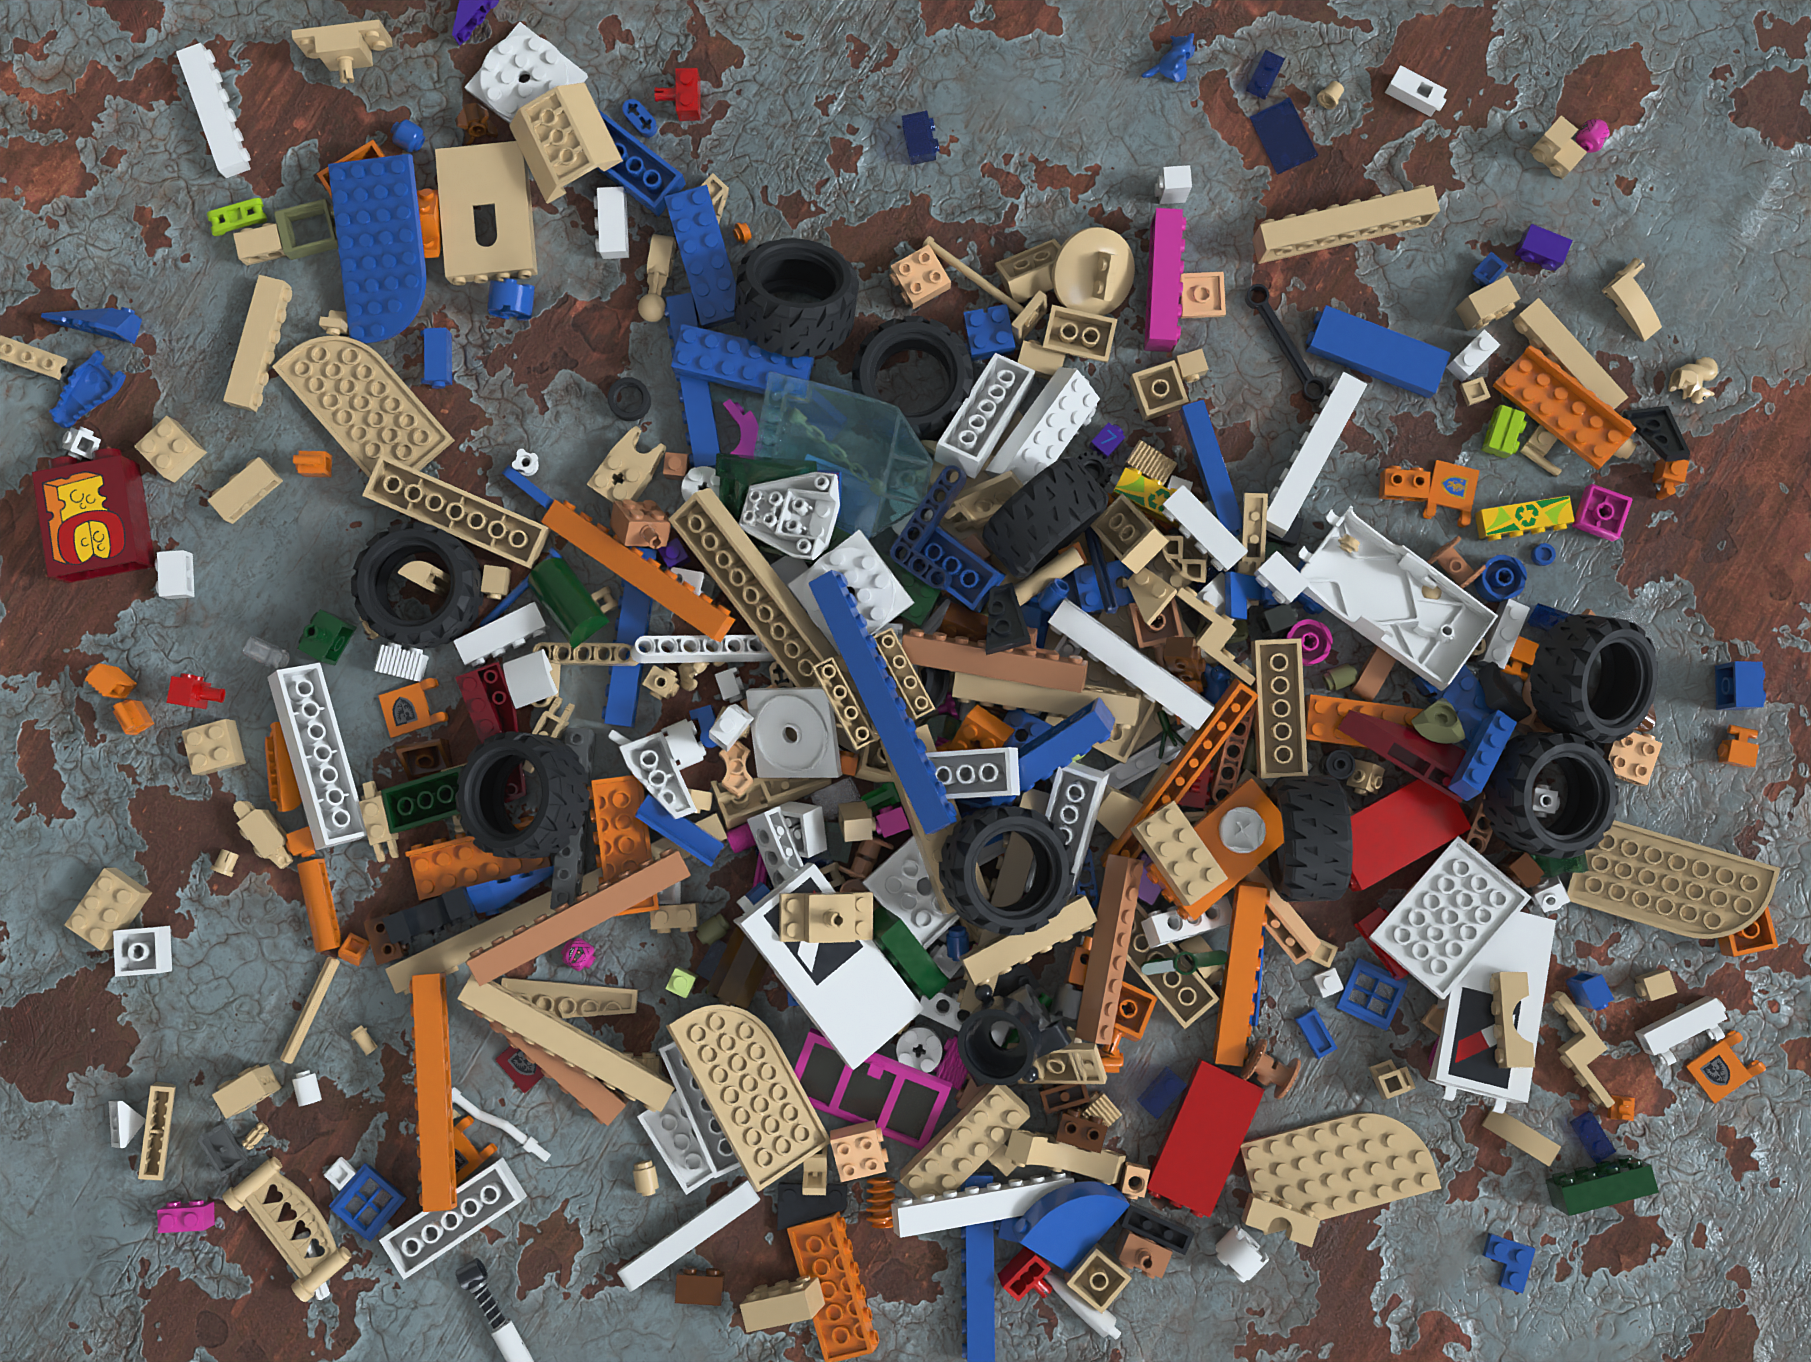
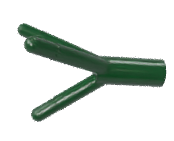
[1157,710,1187,759]

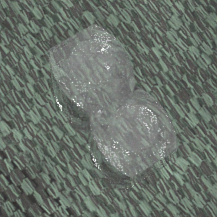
[242,636,290,670]

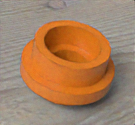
[733,222,752,245]

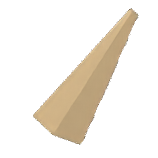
[710,778,831,830]

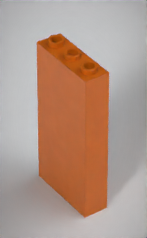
[1144,778,1284,921]

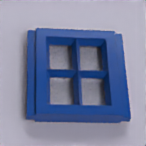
[1336,957,1408,1031]
[329,1163,407,1242]

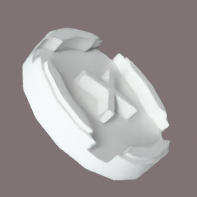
[1219,807,1266,853]

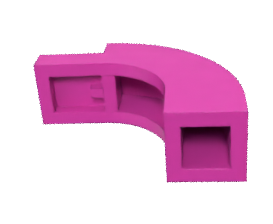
[722,399,762,481]

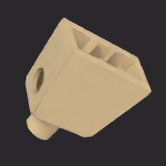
[1096,785,1143,839]

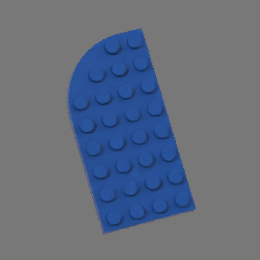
[328,154,426,344]

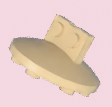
[1052,227,1135,316]

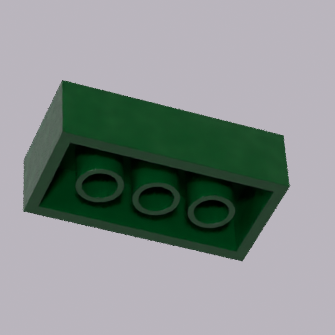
[872,905,950,1000]
[1545,1155,1659,1216]

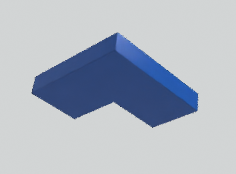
[1225,572,1262,620]

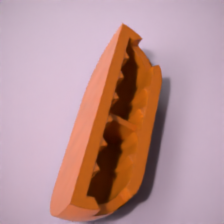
[265,722,302,812]

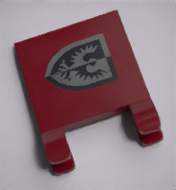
[495,1045,545,1094]

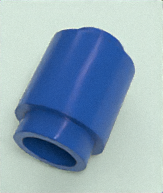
[1037,578,1070,612]
[946,926,970,962]

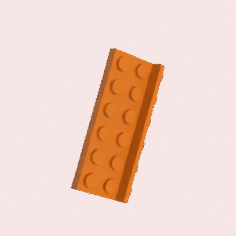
[1493,345,1636,470]
[587,775,659,917]
[405,816,552,900]
[787,1212,879,1362]

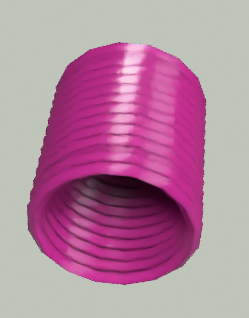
[726,823,756,854]

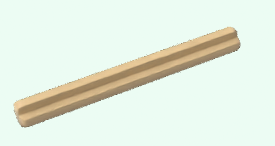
[280,956,340,1064]

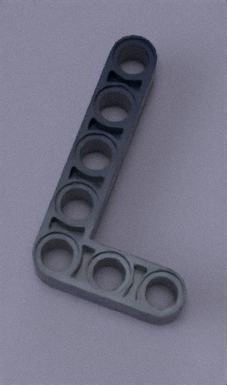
[890,465,967,590]

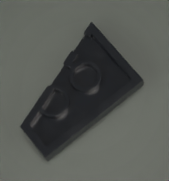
[1622,406,1690,462]

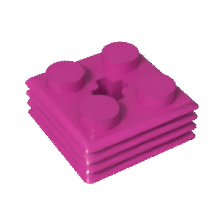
[1572,484,1632,541]

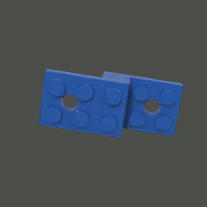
[1030,560,1135,624]

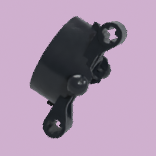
[957,984,1072,1087]

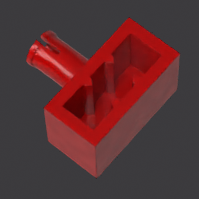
[654,68,701,121]
[166,673,226,709]
[997,1246,1052,1302]

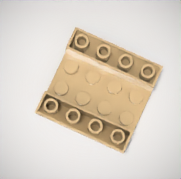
[509,82,623,204]
[812,627,935,751]

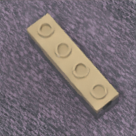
[0,335,76,384]

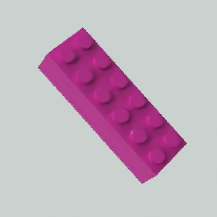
[1144,208,1186,352]

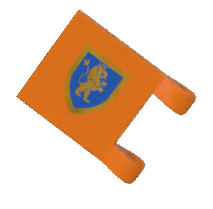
[1423,460,1480,528]

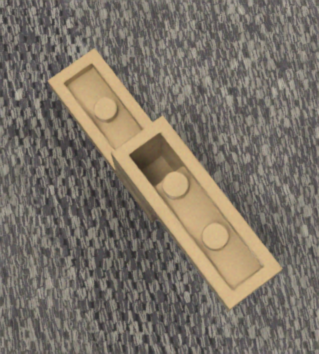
[1236,493,1268,605]
[1176,586,1256,686]
[1550,991,1615,1108]

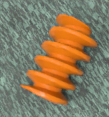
[866,1177,895,1228]

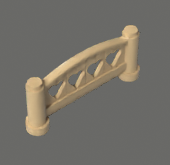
[222,1157,352,1302]

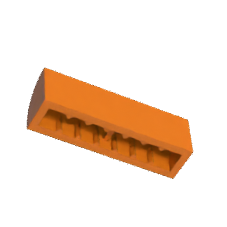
[297,859,342,953]

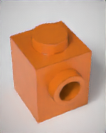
[286,826,316,858]

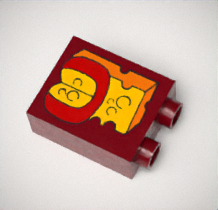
[32,448,155,583]

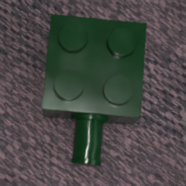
[297,609,357,666]

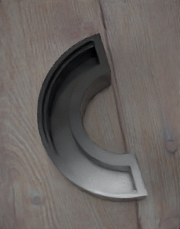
[914,667,950,723]
[382,886,475,945]

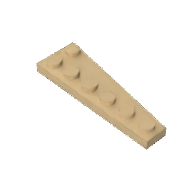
[501,977,639,1019]

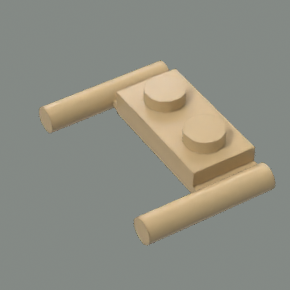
[1519,424,1562,477]

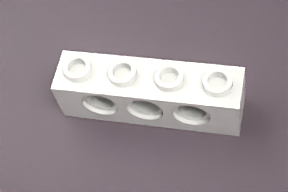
[747,806,804,888]
[1141,896,1232,948]
[919,988,1009,1046]

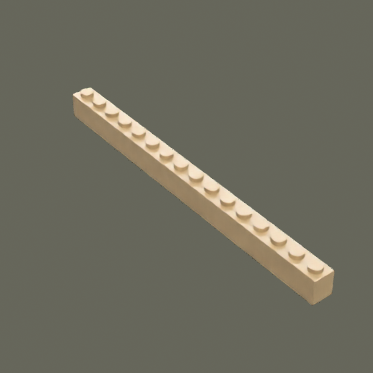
[385,813,727,995]

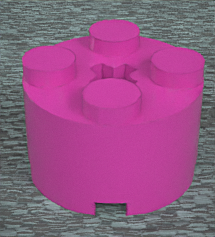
[1282,619,1333,667]

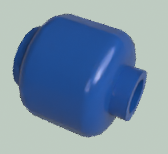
[390,119,426,153]

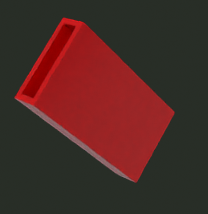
[1348,777,1472,892]
[1147,1058,1265,1218]

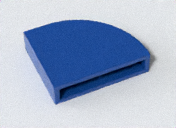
[1012,1181,1130,1273]

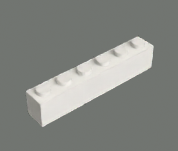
[176,43,251,178]

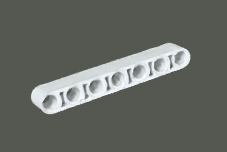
[631,635,776,663]
[617,1180,760,1292]

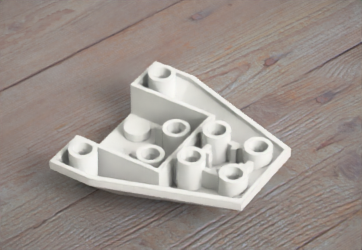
[739,472,840,560]

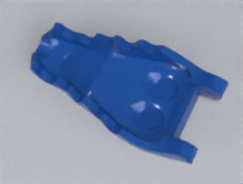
[49,350,126,429]

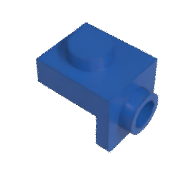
[1472,251,1508,287]

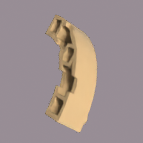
[1005,1129,1126,1186]

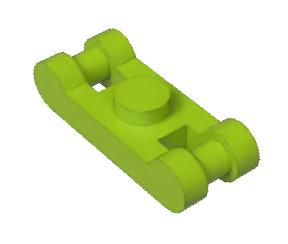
[207,198,268,236]

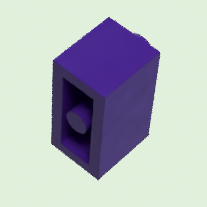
[1515,224,1573,271]

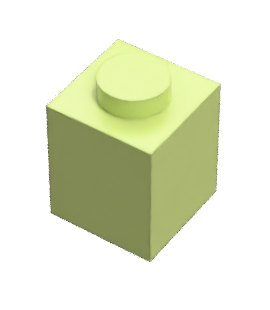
[665,966,699,999]

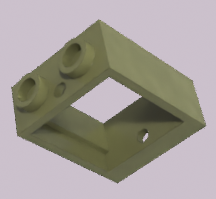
[274,199,338,260]

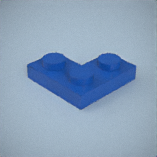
[1482,1233,1536,1294]

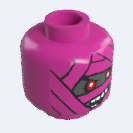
[1575,119,1610,153]
[560,937,596,972]

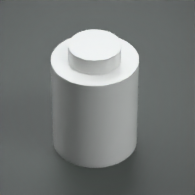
[292,1070,322,1107]

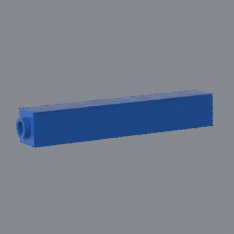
[1179,399,1242,537]

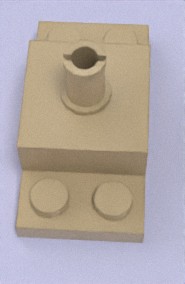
[292,20,393,84]
[779,892,873,943]
[1007,1026,1107,1084]

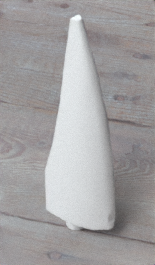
[1044,1271,1121,1340]

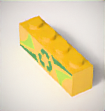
[1111,467,1203,529]
[1475,496,1574,542]

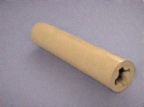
[1014,546,1084,606]

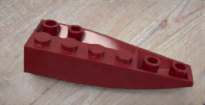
[455,661,527,803]
[1337,709,1466,803]

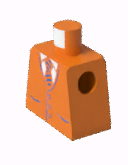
[1064,936,1093,990]

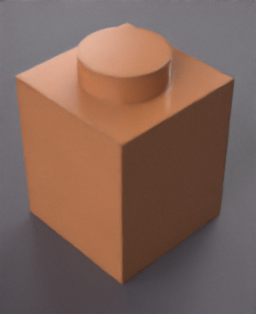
[663,452,690,481]

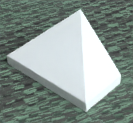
[109,1100,146,1148]

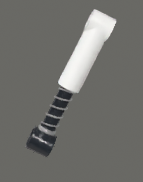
[455,1258,534,1362]

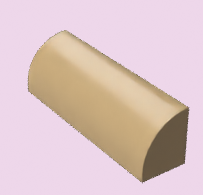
[398,561,451,598]
[138,1082,176,1180]

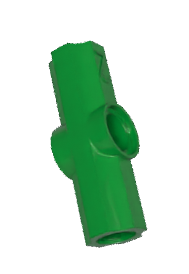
[861,782,901,813]

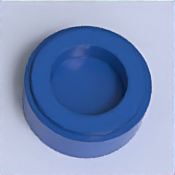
[1531,543,1556,566]

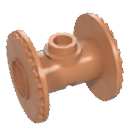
[1426,536,1486,589]
[838,836,894,881]
[1241,1039,1301,1099]

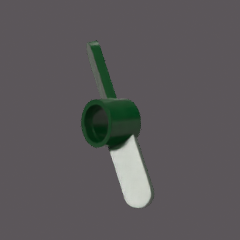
[1141,950,1228,975]

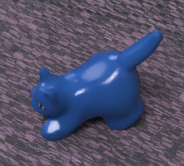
[1141,33,1195,82]
[1201,663,1231,706]

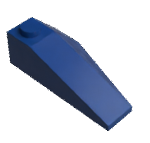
[41,307,142,344]
[466,866,554,916]

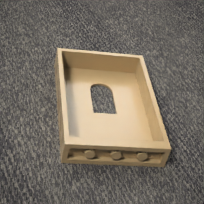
[435,141,538,286]

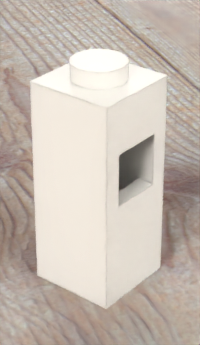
[1385,65,1447,117]

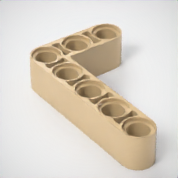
[531,642,641,709]

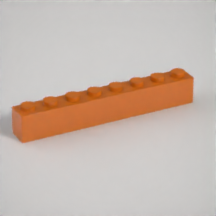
[1212,880,1270,1067]

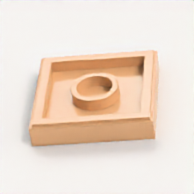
[1179,272,1226,318]

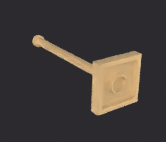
[922,236,1047,344]

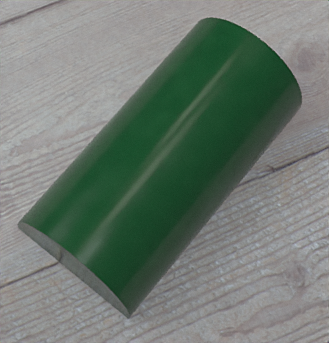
[528,557,610,649]
[381,766,463,834]

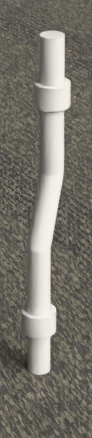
[452,1087,551,1162]

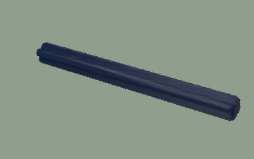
[1084,526,1118,614]

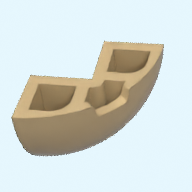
[1162,535,1208,583]

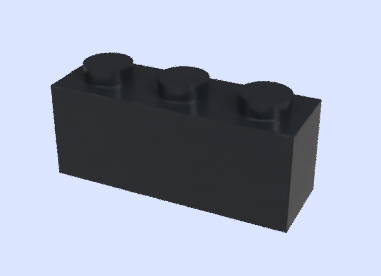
[1118,1199,1194,1255]

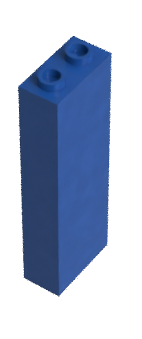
[1305,305,1451,399]

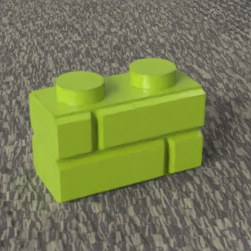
[1481,405,1527,458]

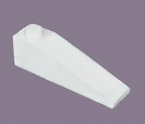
[619,731,696,819]

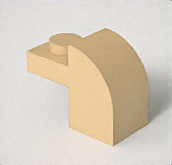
[1179,935,1224,987]
[802,1145,828,1195]

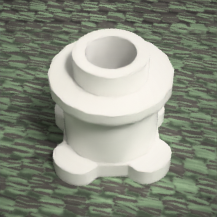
[512,449,539,476]

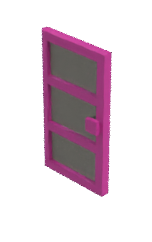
[794,1027,952,1150]

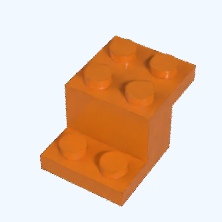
[417,189,442,258]

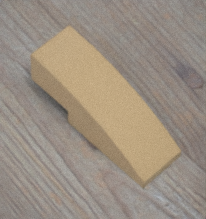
[1605,272,1662,342]
[1481,1106,1561,1167]

